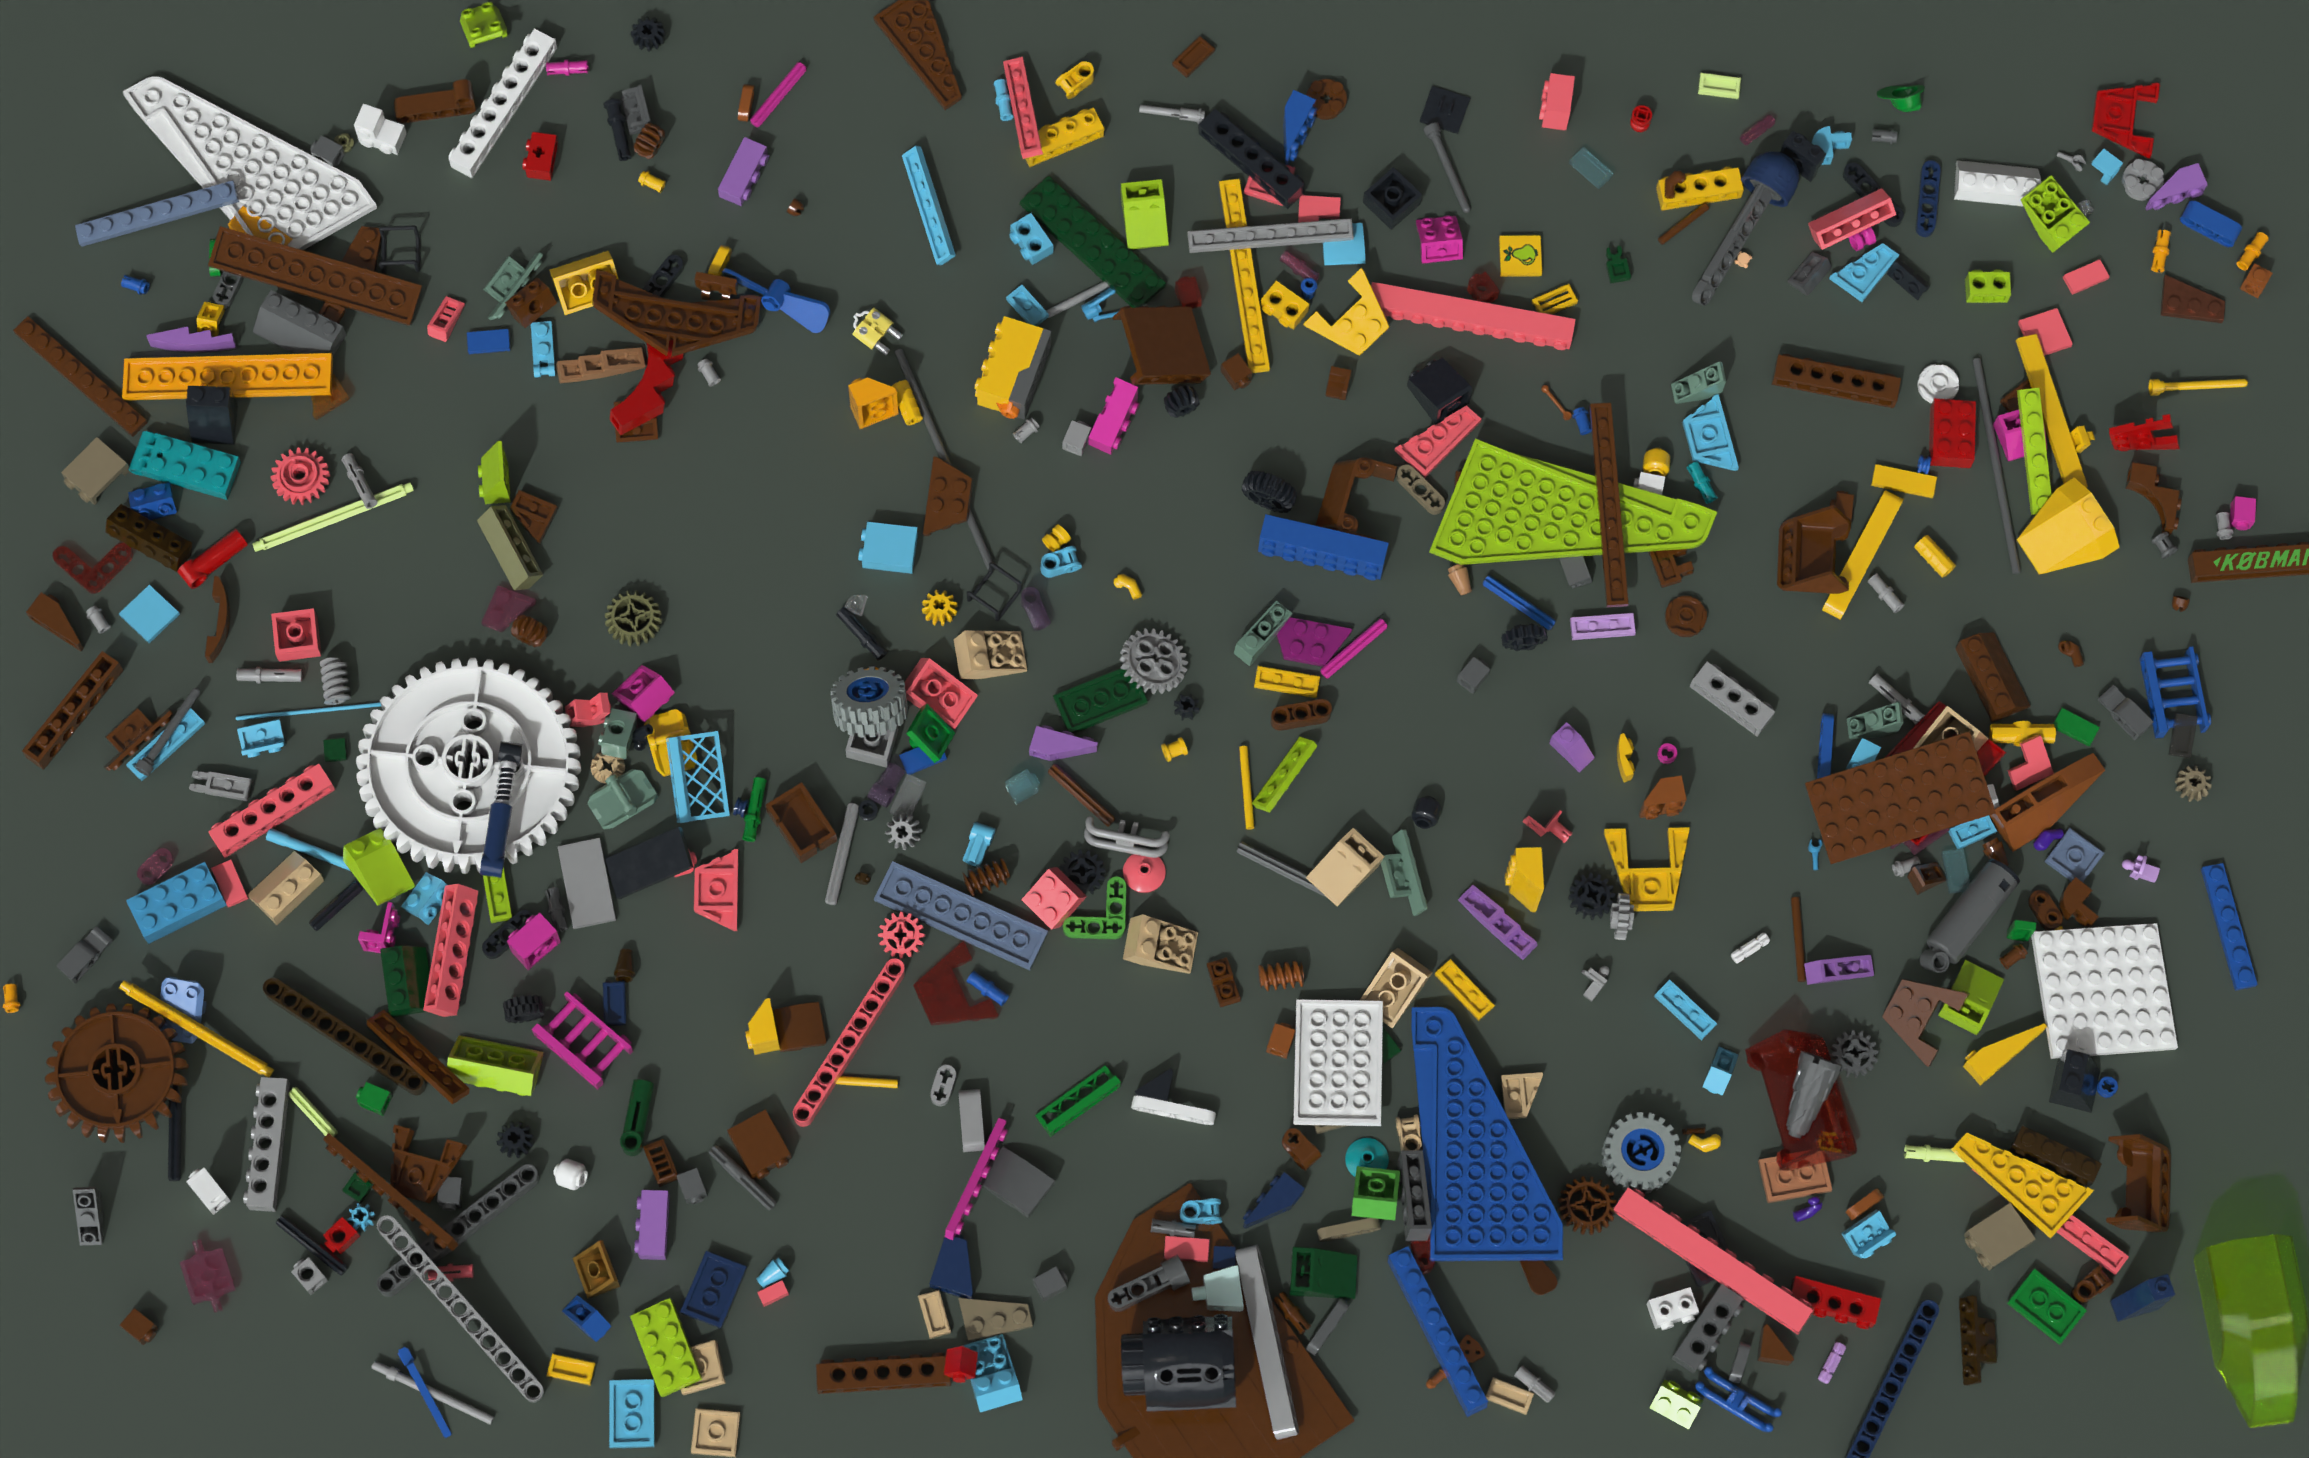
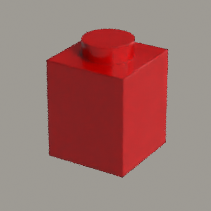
[944,1346,978,1383]

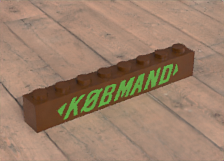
[2188,542,2309,583]

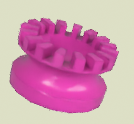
[1657,743,1677,764]

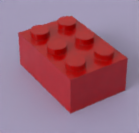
[1929,398,1976,468]

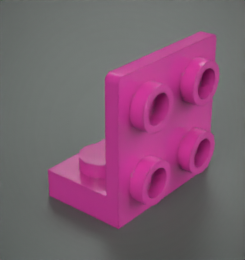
[1416,216,1463,264]
[358,902,400,953]

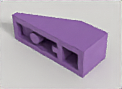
[1804,955,1874,985]

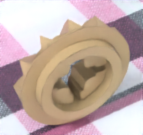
[591,753,625,784]

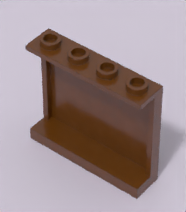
[1113,305,1211,385]

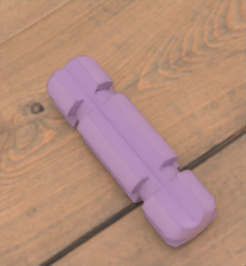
[1818,1342,1846,1384]

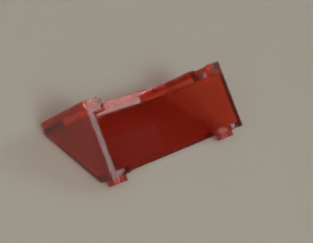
[1745,1029,1857,1171]

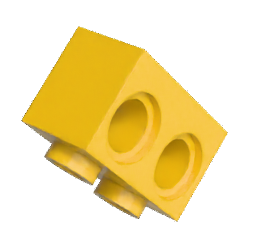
[1261,281,1309,330]

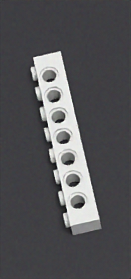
[449,28,557,178]

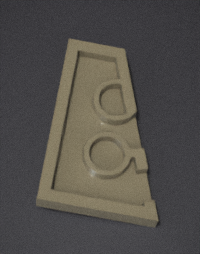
[958,1298,1033,1342]

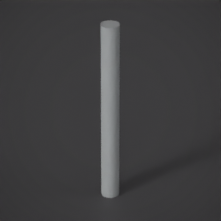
[1046,281,1110,318]

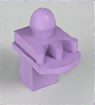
[2122,855,2160,883]

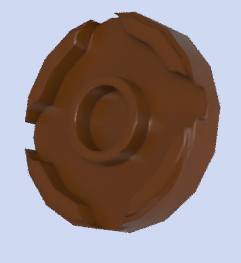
[1665,596,1707,637]

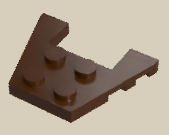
[1882,979,1970,1067]
[390,1125,468,1204]

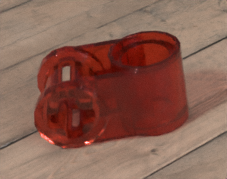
[1410,1234,1435,1274]

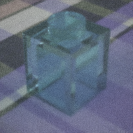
[1005,769,1040,805]

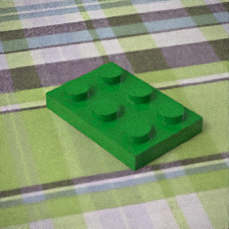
[2007,1269,2087,1345]

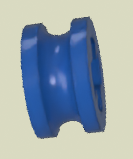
[1917,455,1931,475]
[2097,1077,2118,1098]

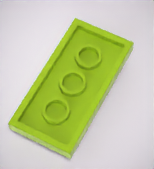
[630,1298,702,1397]

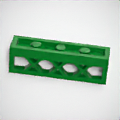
[1035,1066,1121,1137]

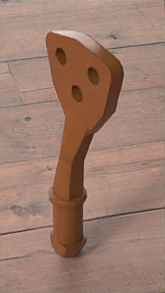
[1426,1335,1485,1389]

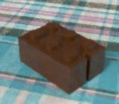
[766,782,837,863]

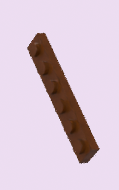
[367,1010,470,1105]

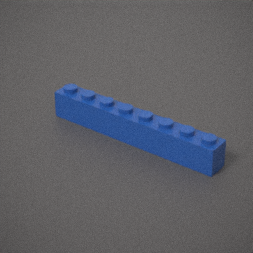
[1388,1246,1488,1417]

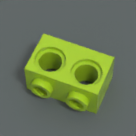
[1965,270,2011,303]

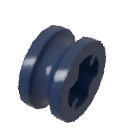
[733,797,749,818]

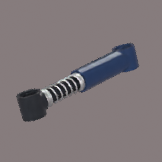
[480,741,523,878]

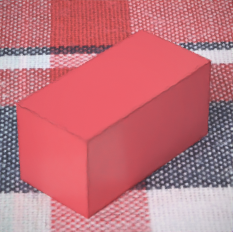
[757,1280,789,1307]

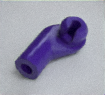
[2033,828,2064,851]
[1793,1196,1822,1222]

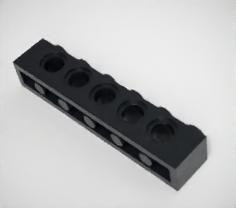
[1198,109,1305,209]

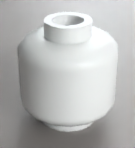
[554,1159,588,1190]

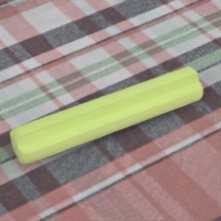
[288,1087,338,1137]

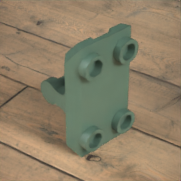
[587,769,658,829]

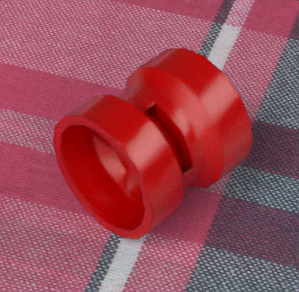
[1630,105,1652,132]

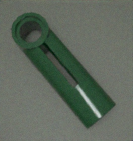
[620,1079,655,1156]

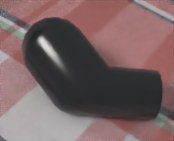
[632,724,653,751]

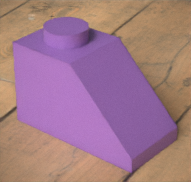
[1549,722,1595,773]

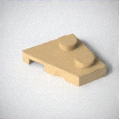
[1501,1072,1543,1119]

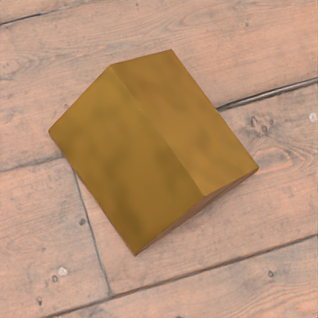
[573,1240,620,1298]

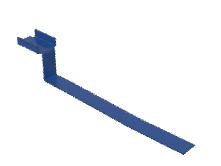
[398,1347,452,1438]

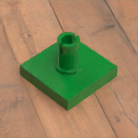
[906,704,955,763]

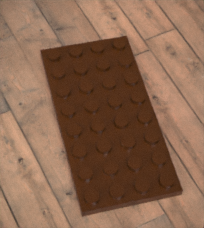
[1805,731,1996,864]

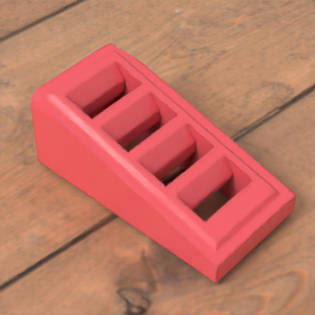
[427,296,465,342]

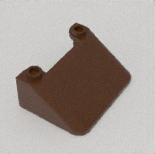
[1777,505,1851,594]

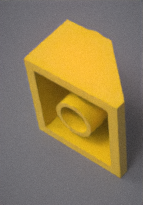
[745,998,780,1055]

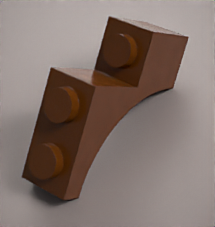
[2126,462,2182,536]

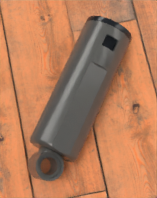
[1920,859,2020,973]

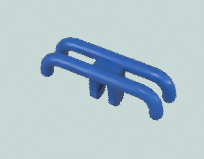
[1695,1366,1782,1432]

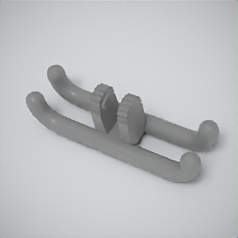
[1084,816,1170,858]

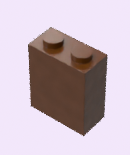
[727,1109,791,1180]

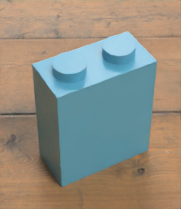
[858,522,918,574]

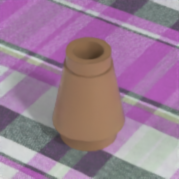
[1448,564,1472,596]

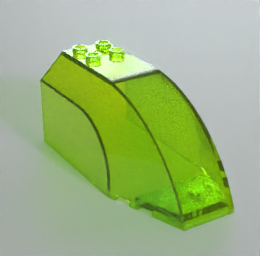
[2193,1234,2309,1428]

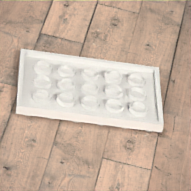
[1294,999,1383,1126]

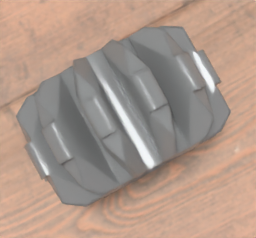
[885,813,922,850]

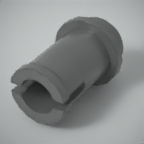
[1872,128,1897,145]

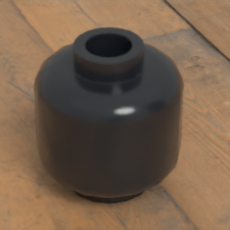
[1411,796,1441,829]

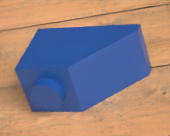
[562,1295,612,1342]

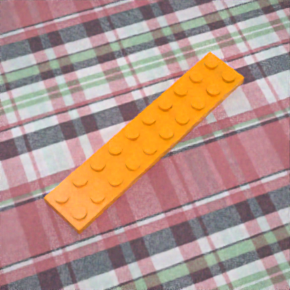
[122,353,333,400]

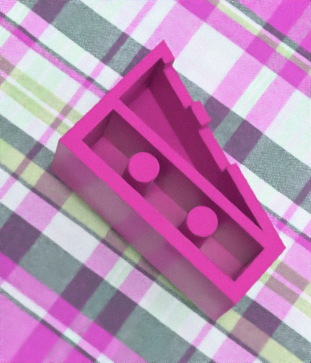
[1088,377,1140,455]

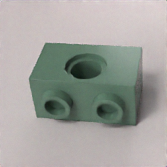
[598,708,637,759]

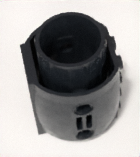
[1121,1314,1236,1411]

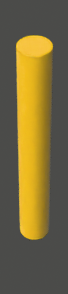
[836,1076,898,1088]

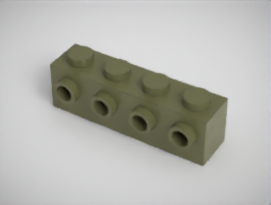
[477,505,543,591]

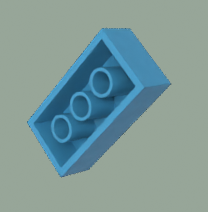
[126,862,227,944]

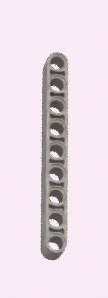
[1235,1245,1299,1440]

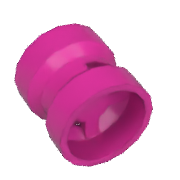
[1848,227,1876,251]

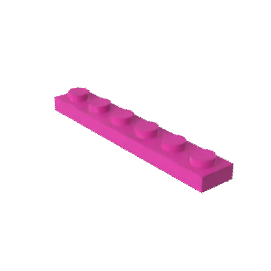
[945,1118,1008,1240]

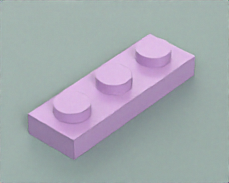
[1570,613,1636,640]

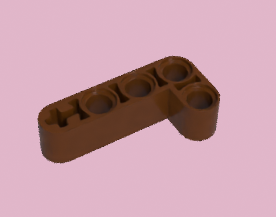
[394,79,476,123]

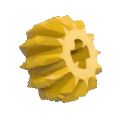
[922,590,957,626]

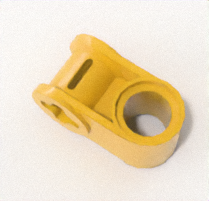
[1055,61,1094,99]

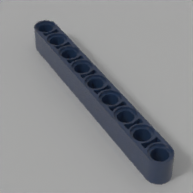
[1845,1300,1939,1458]

